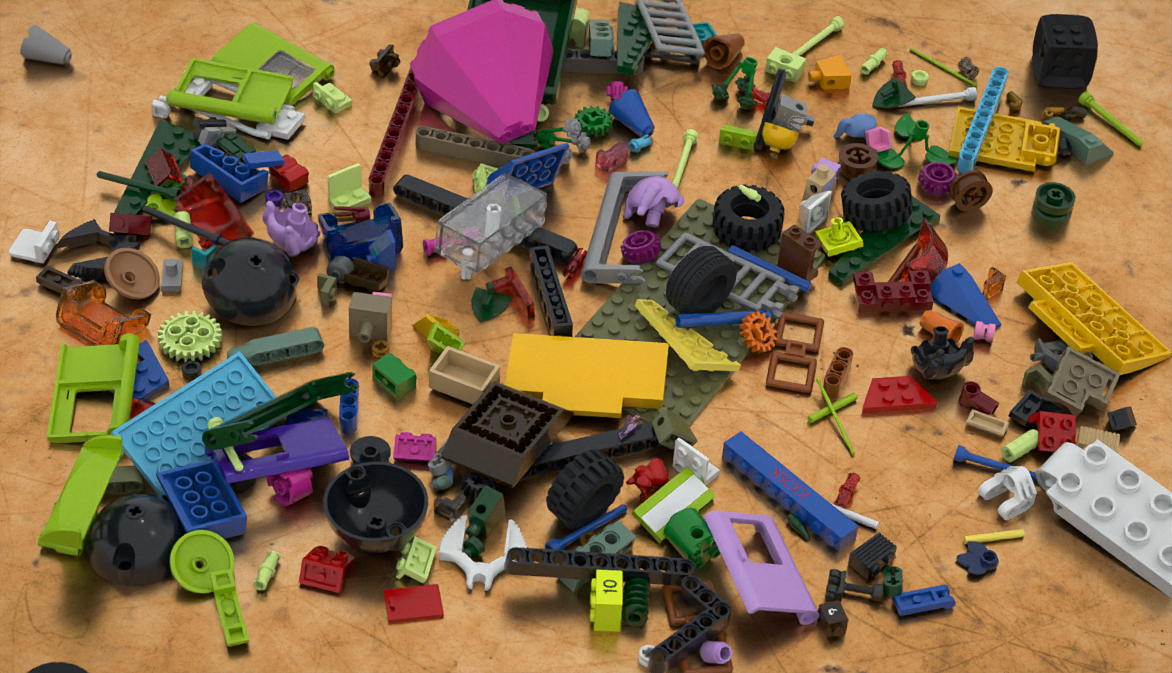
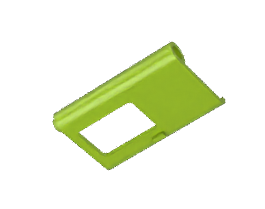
[166,58,293,125]
[46,333,140,443]

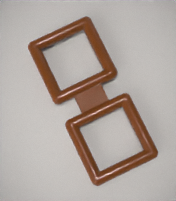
[766,312,824,393]
[662,580,733,673]

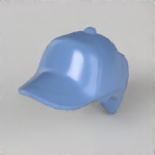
[833,113,877,139]

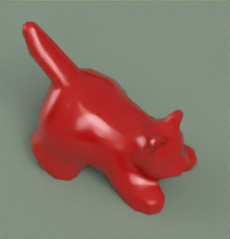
[626,458,670,494]

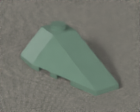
[1043,116,1114,165]

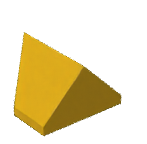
[412,313,460,337]

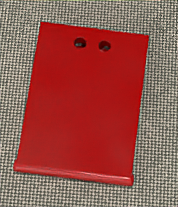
[383,584,444,623]

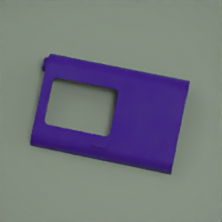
[205,417,350,484]

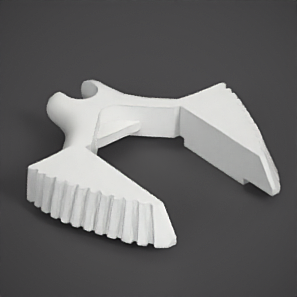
[438,515,527,591]

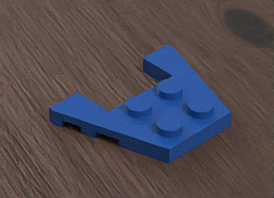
[103,340,169,405]

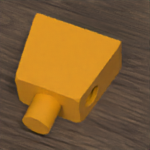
[808,55,852,89]

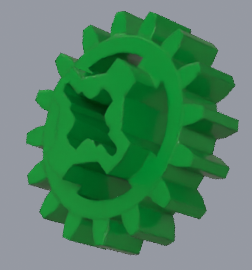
[575,105,613,137]

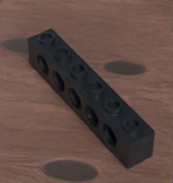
[529,245,573,337]

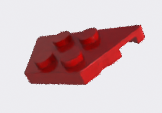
[862,376,937,413]

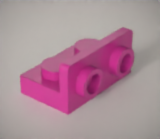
[393,432,437,462]

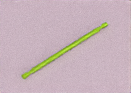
[910,47,978,87]
[816,378,855,455]

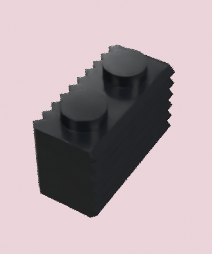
[848,532,897,579]

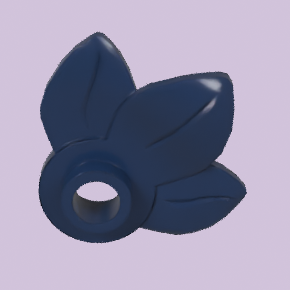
[956,541,999,575]

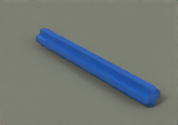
[728,245,812,292]

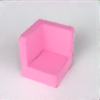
[865,126,893,152]

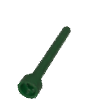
[96,171,182,202]

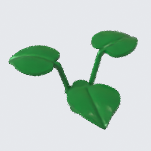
[877,113,957,169]

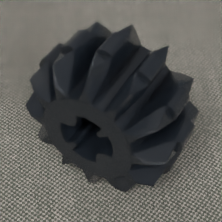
[460,472,495,504]

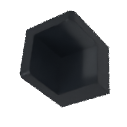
[1107,406,1137,432]

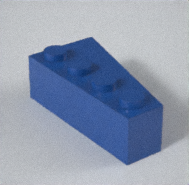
[190,144,269,203]

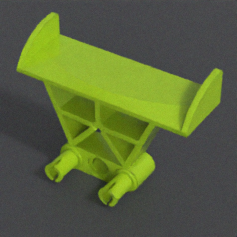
[37,435,124,557]

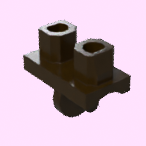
[369,44,400,76]

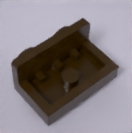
[343,257,389,292]

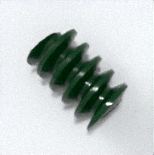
[621,577,651,627]

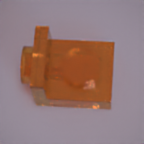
[983,267,1006,299]

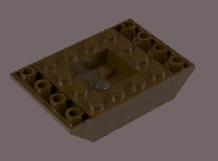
[442,381,574,488]

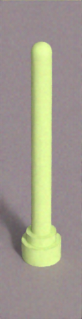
[793,16,845,56]
[672,129,699,188]
[207,417,243,472]

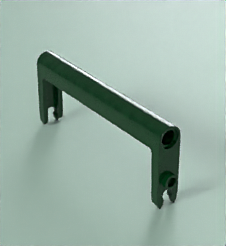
[202,372,360,450]

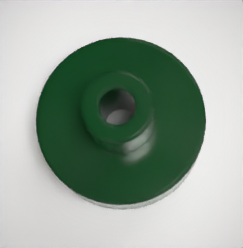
[463,536,485,558]

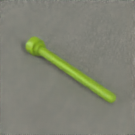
[1078,91,1143,146]

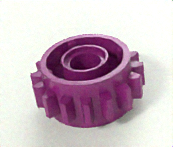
[918,162,957,196]
[620,230,662,264]

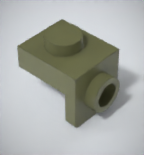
[317,273,337,306]
[1022,365,1052,394]

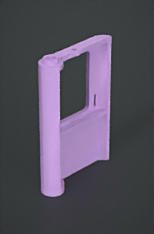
[704,511,819,625]

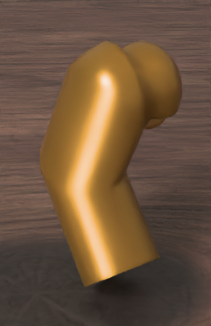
[1042,106,1064,120]

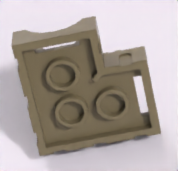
[1042,346,1120,417]

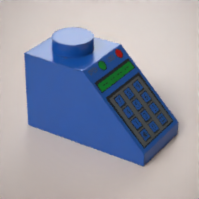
[366,230,395,271]

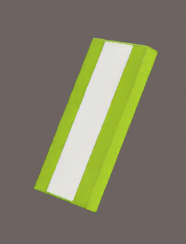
[631,466,716,544]

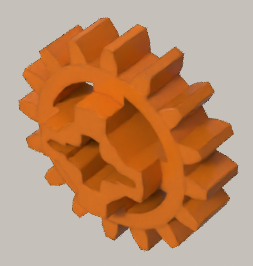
[739,311,777,354]

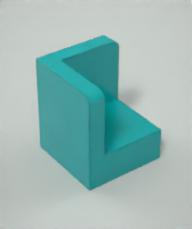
[191,244,218,270]

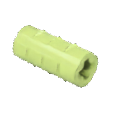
[174,211,193,249]
[1001,429,1038,462]

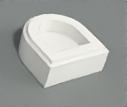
[152,100,171,118]

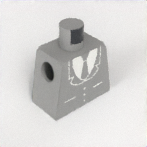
[772,94,815,132]

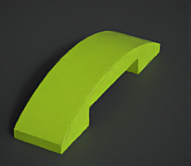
[210,569,249,647]

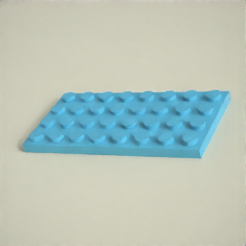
[111,351,285,498]

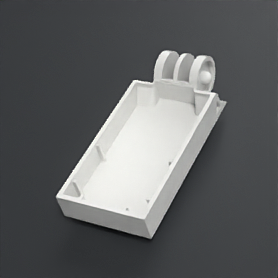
[1035,439,1172,598]

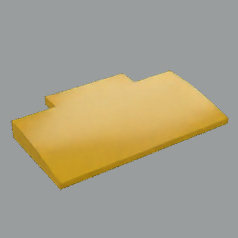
[1016,262,1172,375]
[505,333,669,418]

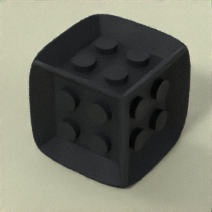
[1032,14,1098,88]

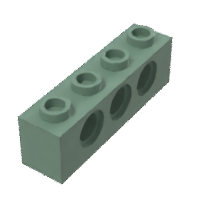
[588,19,615,56]
[558,520,636,593]

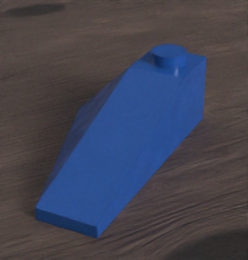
[930,263,1001,333]

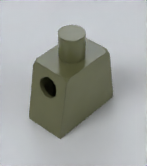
[652,407,698,450]

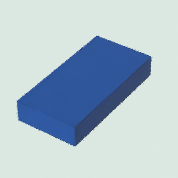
[243,150,284,169]

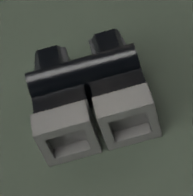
[192,117,237,146]

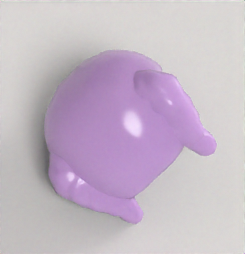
[623,176,684,228]
[262,201,321,257]

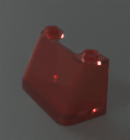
[174,172,255,249]

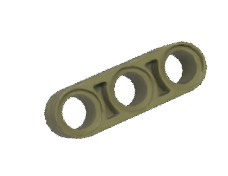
[104,465,144,495]

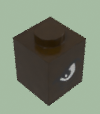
[817,600,849,637]

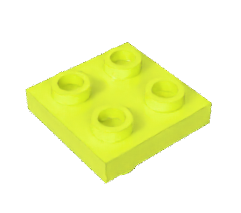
[815,217,863,257]

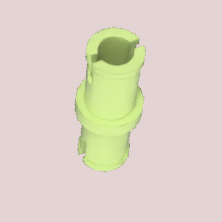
[860,48,888,75]
[253,551,280,591]

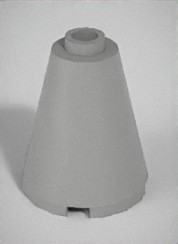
[20,25,72,65]

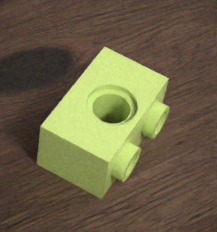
[765,47,806,83]

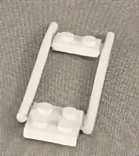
[159,71,306,140]

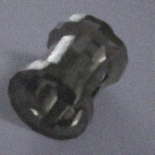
[958,57,980,79]

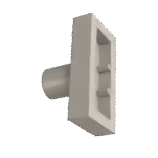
[161,258,183,292]

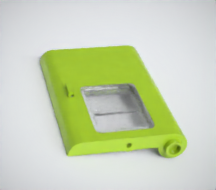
[211,23,335,106]

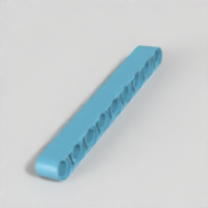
[957,67,1008,174]

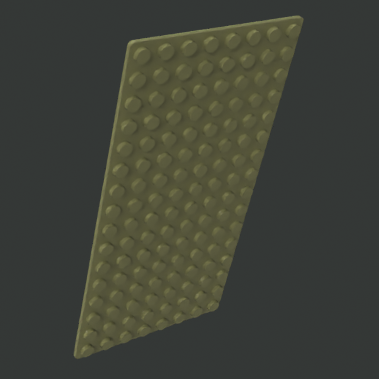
[574,199,826,426]

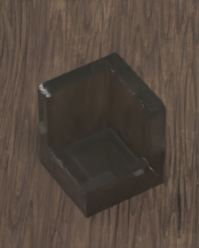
[434,493,467,523]

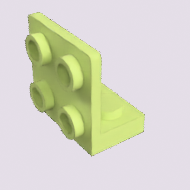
[328,163,371,212]

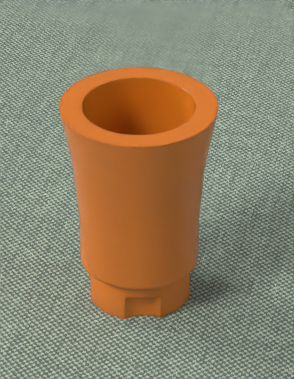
[919,310,964,343]

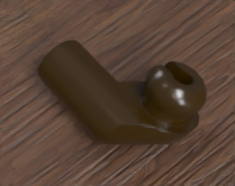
[1062,106,1087,122]

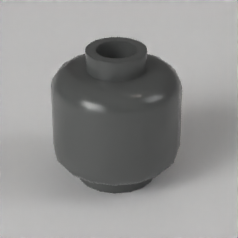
[326,256,354,284]

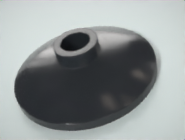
[350,436,391,464]

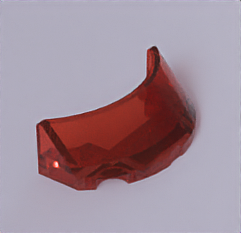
[901,218,948,282]

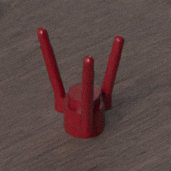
[323,206,370,235]

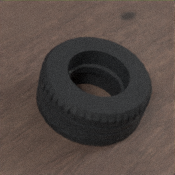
[666,246,737,314]

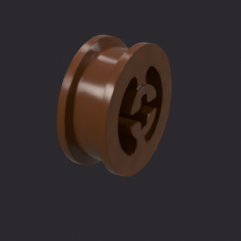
[838,143,878,179]
[949,170,993,211]

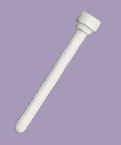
[898,87,977,107]

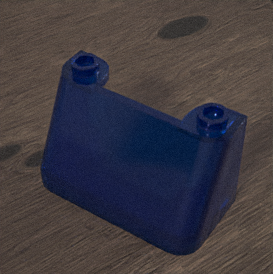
[318,202,403,262]

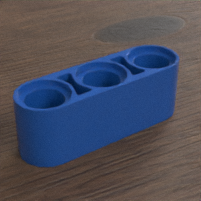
[339,378,359,434]

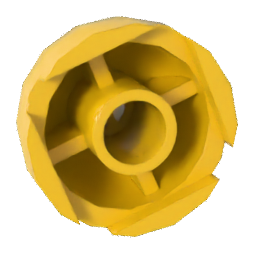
[762,122,799,153]

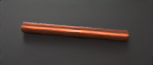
[888,244,921,282]

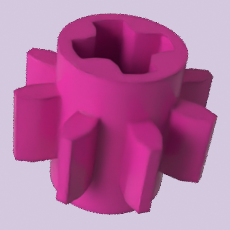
[606,82,627,101]

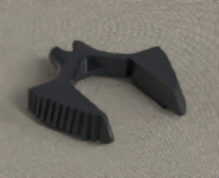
[55,219,140,280]

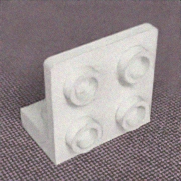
[672,438,720,485]

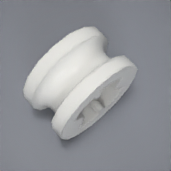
[638,645,655,667]

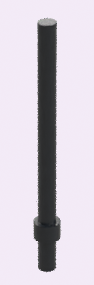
[142,205,230,246]

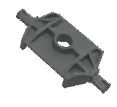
[1030,339,1093,371]

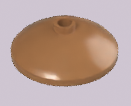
[104,248,160,299]

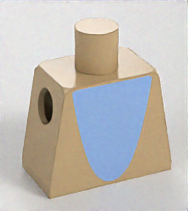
[802,164,837,201]

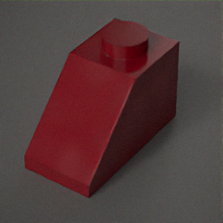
[109,213,152,235]

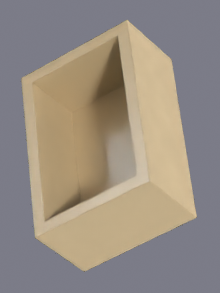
[429,346,500,404]

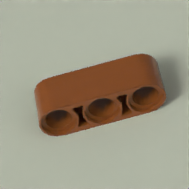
[823,347,854,399]

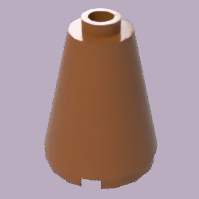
[703,33,745,70]

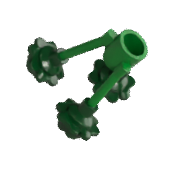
[711,57,758,109]

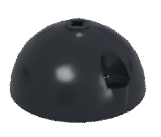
[202,237,299,326]
[323,462,428,553]
[87,493,187,586]

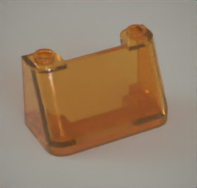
[56,280,151,346]

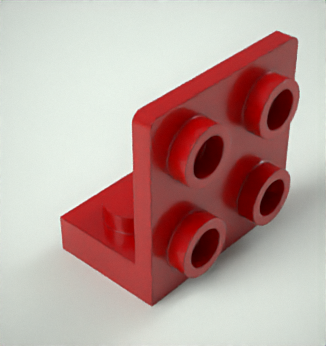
[1028,411,1076,453]
[298,546,355,593]

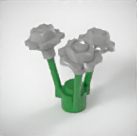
[537,117,591,165]

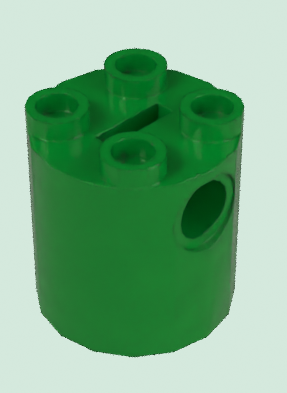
[664,507,721,570]

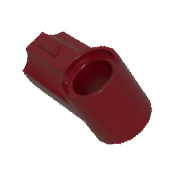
[959,381,999,416]

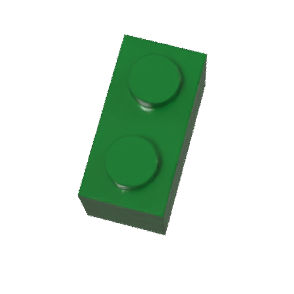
[372,353,417,399]

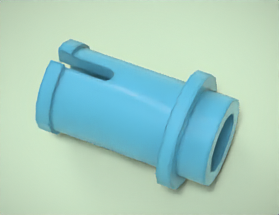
[628,135,652,153]

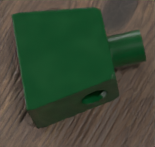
[465,485,505,537]

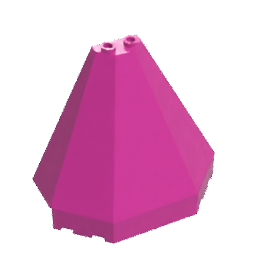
[410,0,554,144]

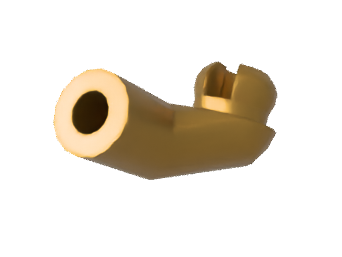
[1006,91,1023,111]

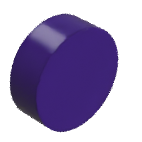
[265,190,284,207]

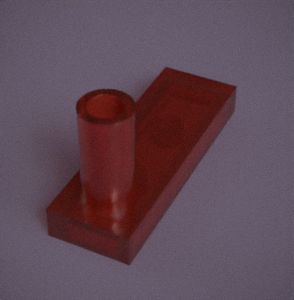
[485,266,535,319]

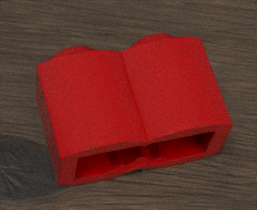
[268,154,309,192]

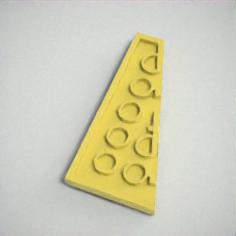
[634,299,741,372]

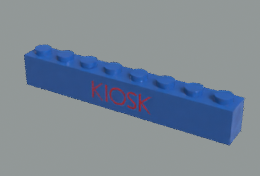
[722,431,858,551]

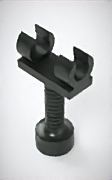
[825,569,883,601]

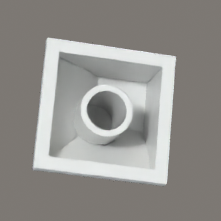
[799,190,832,234]

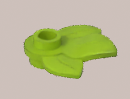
[143,193,177,219]

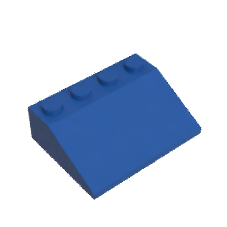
[485,143,569,202]
[156,459,247,538]

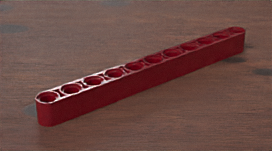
[369,67,421,198]

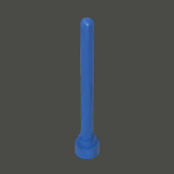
[954,445,1038,482]
[545,504,627,550]

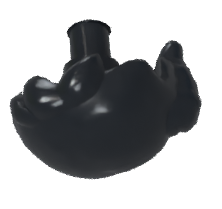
[910,326,974,380]

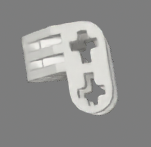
[978,466,1037,520]

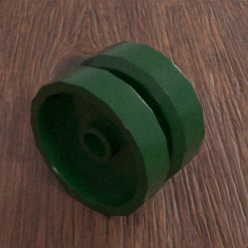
[1031,182,1076,228]

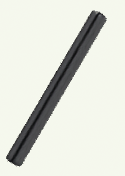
[754,69,787,150]

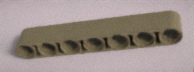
[416,126,535,167]

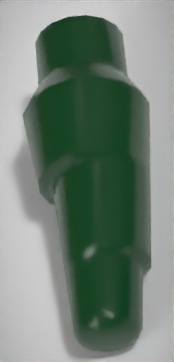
[786,513,810,540]

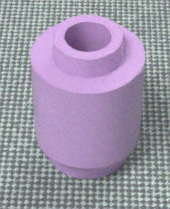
[700,641,732,664]

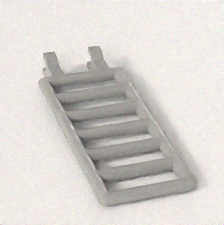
[636,0,705,56]
[656,233,799,320]

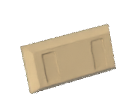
[966,409,1010,438]

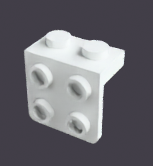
[9,221,60,263]

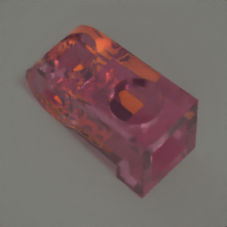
[595,142,629,173]

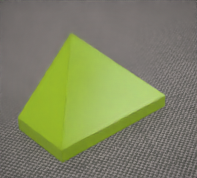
[426,322,465,354]

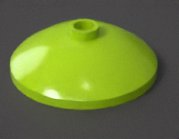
[170,530,234,594]

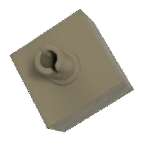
[349,292,392,343]

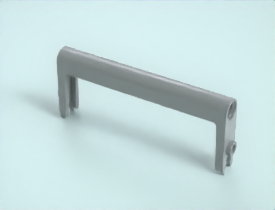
[581,172,669,284]

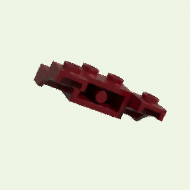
[853,270,934,312]

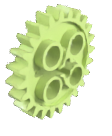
[157,311,222,362]

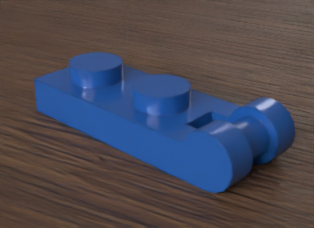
[892,585,956,616]

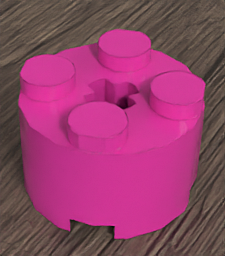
[266,468,313,506]

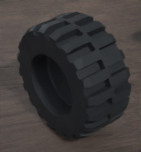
[841,171,913,232]
[712,184,785,252]
[546,449,624,530]

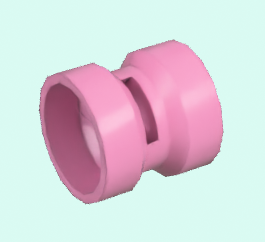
[973,321,996,343]

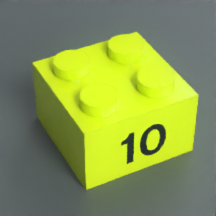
[590,570,622,632]

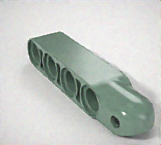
[227,327,325,366]

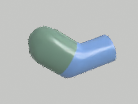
[432,467,454,491]

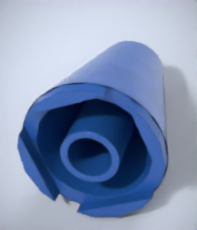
[609,89,655,138]

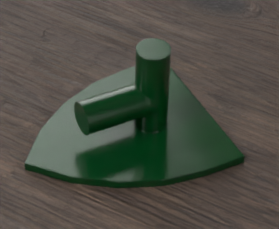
[873,76,916,108]
[471,283,512,322]

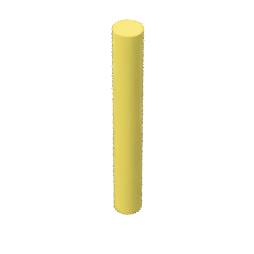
[963,529,1025,545]

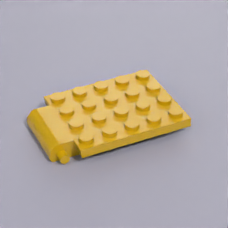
[948,107,1060,172]

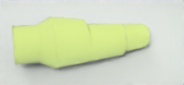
[739,185,761,202]

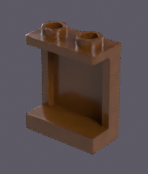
[777,225,822,281]

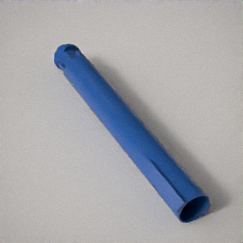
[675,310,772,328]

